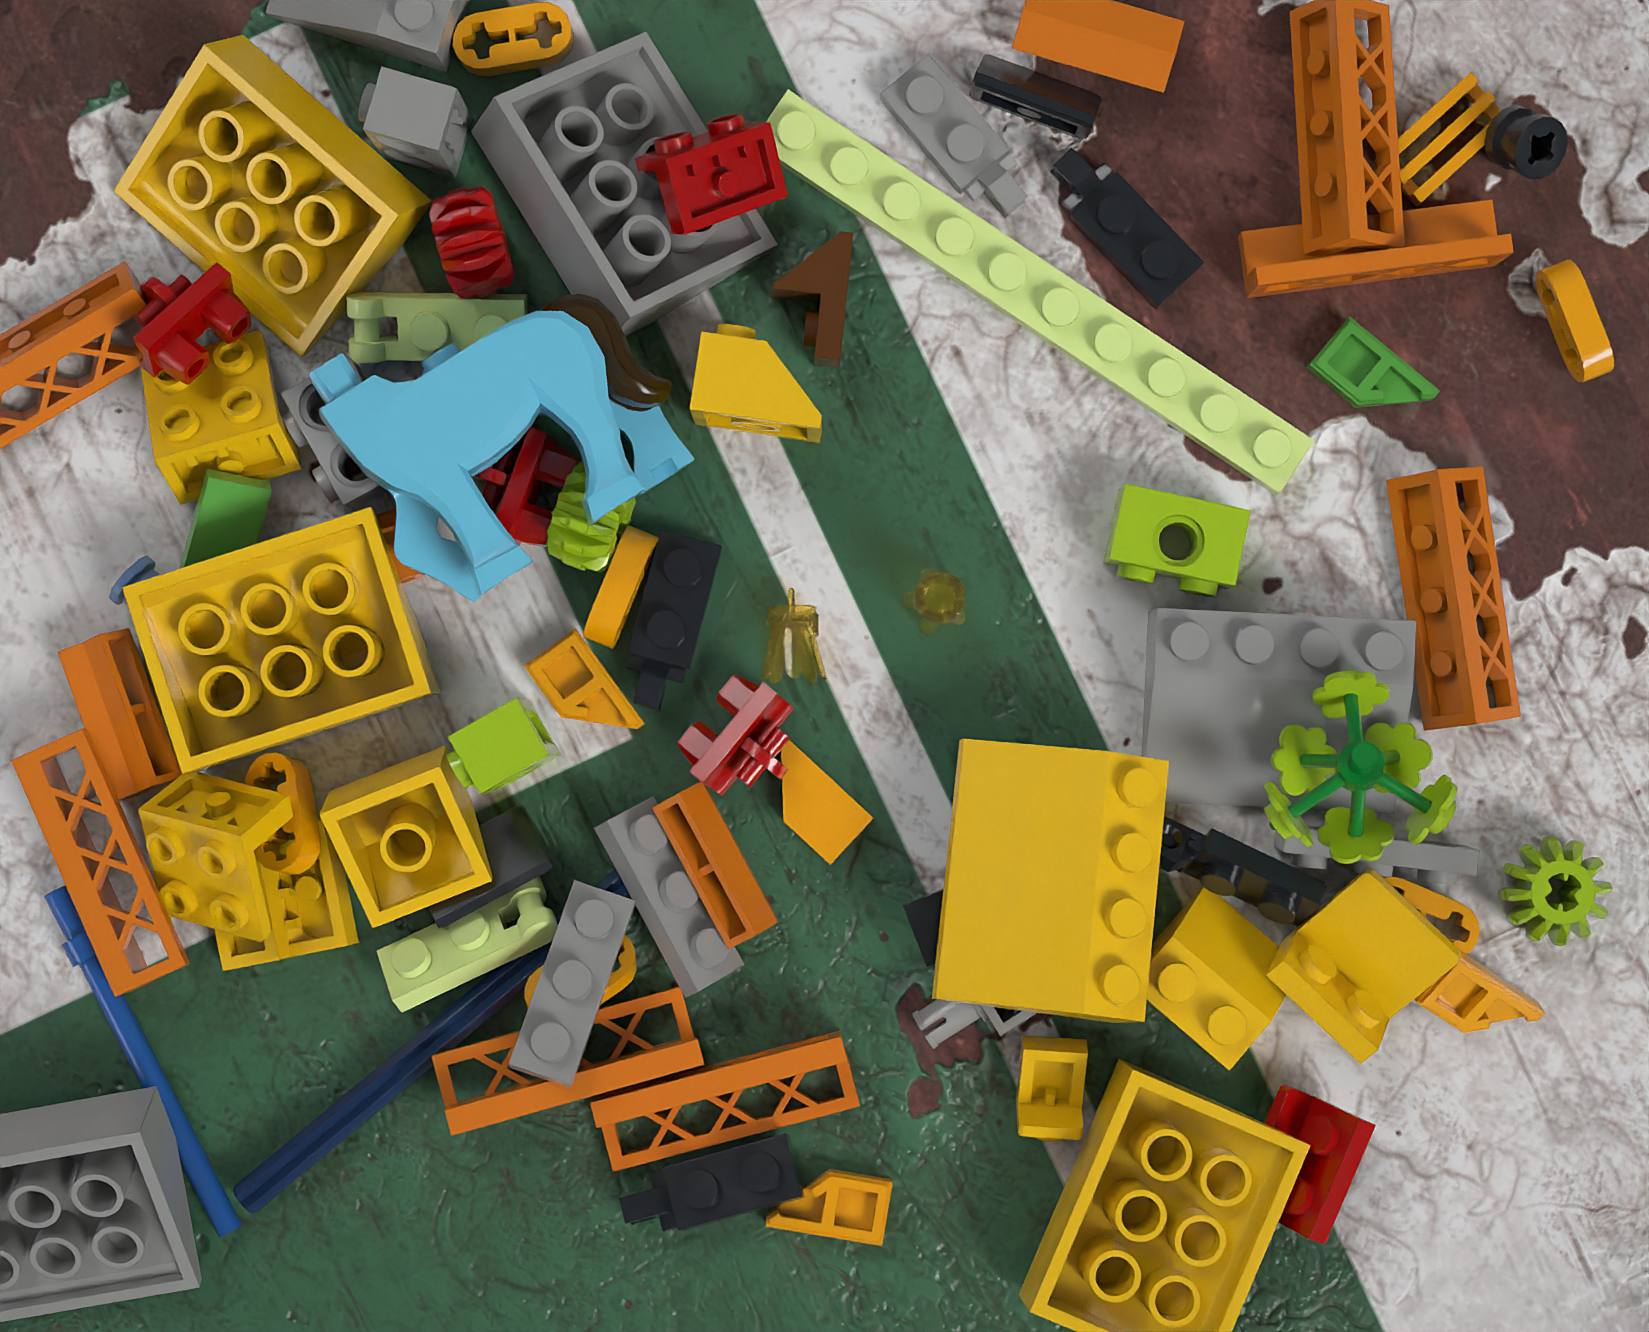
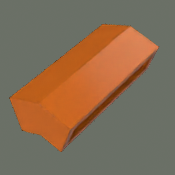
[1011,0,1185,93]
[58,628,182,802]
[652,782,778,949]

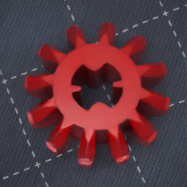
[429,186,514,299]

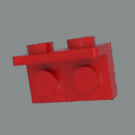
[635,113,788,235]
[1265,1084,1376,1245]

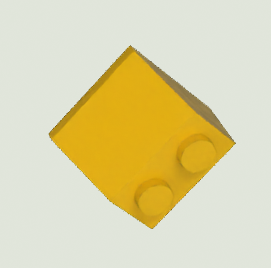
[690,324,822,443]
[319,745,493,928]
[1147,886,1286,1071]

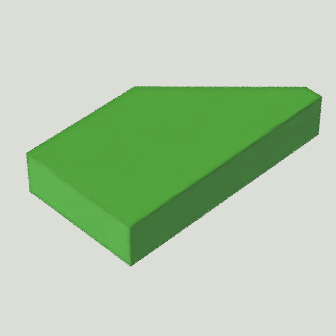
[1306,316,1440,408]
[179,469,272,569]

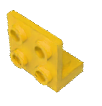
[141,330,302,505]
[138,772,294,942]
[1266,868,1461,1064]

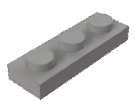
[594,796,744,998]
[1274,826,1480,885]
[509,880,635,1088]

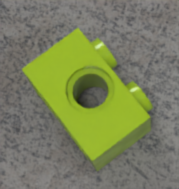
[1103,483,1251,598]

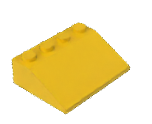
[113,35,432,357]
[122,507,441,773]
[932,739,1169,1023]
[1019,1059,1311,1332]

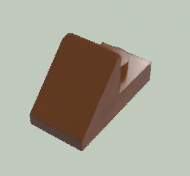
[770,231,853,369]

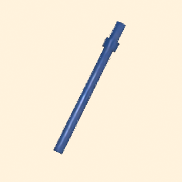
[44,885,242,1237]

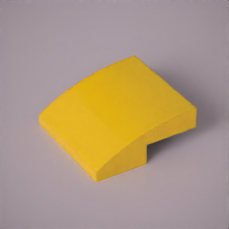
[214,820,359,971]

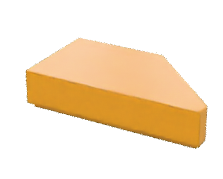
[524,629,645,729]
[781,740,873,865]
[1415,950,1545,1033]
[765,1169,893,1246]

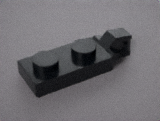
[1050,147,1204,309]
[627,530,723,711]
[1159,816,1327,927]
[619,1133,805,1232]

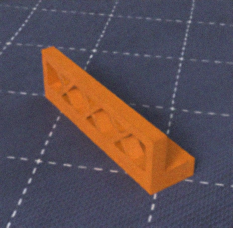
[1290,0,1405,258]
[1238,199,1514,298]
[0,261,148,449]
[1386,466,1521,731]
[11,729,190,997]
[432,986,704,1136]
[590,1030,860,1172]

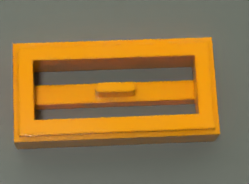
[1374,72,1501,207]

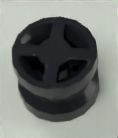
[1484,105,1568,179]

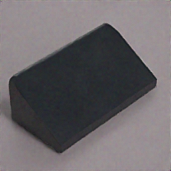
[969,54,1102,140]
[428,805,553,928]

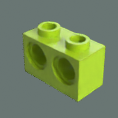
[446,697,561,794]

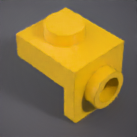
[1016,1035,1088,1142]

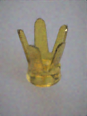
[902,568,966,634]
[760,588,827,684]

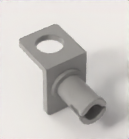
[912,999,1037,1049]

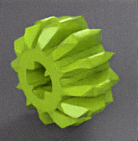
[547,461,636,573]
[1498,836,1613,946]

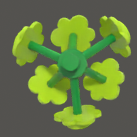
[1264,670,1458,864]

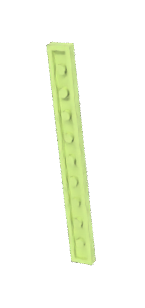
[766,89,1315,496]

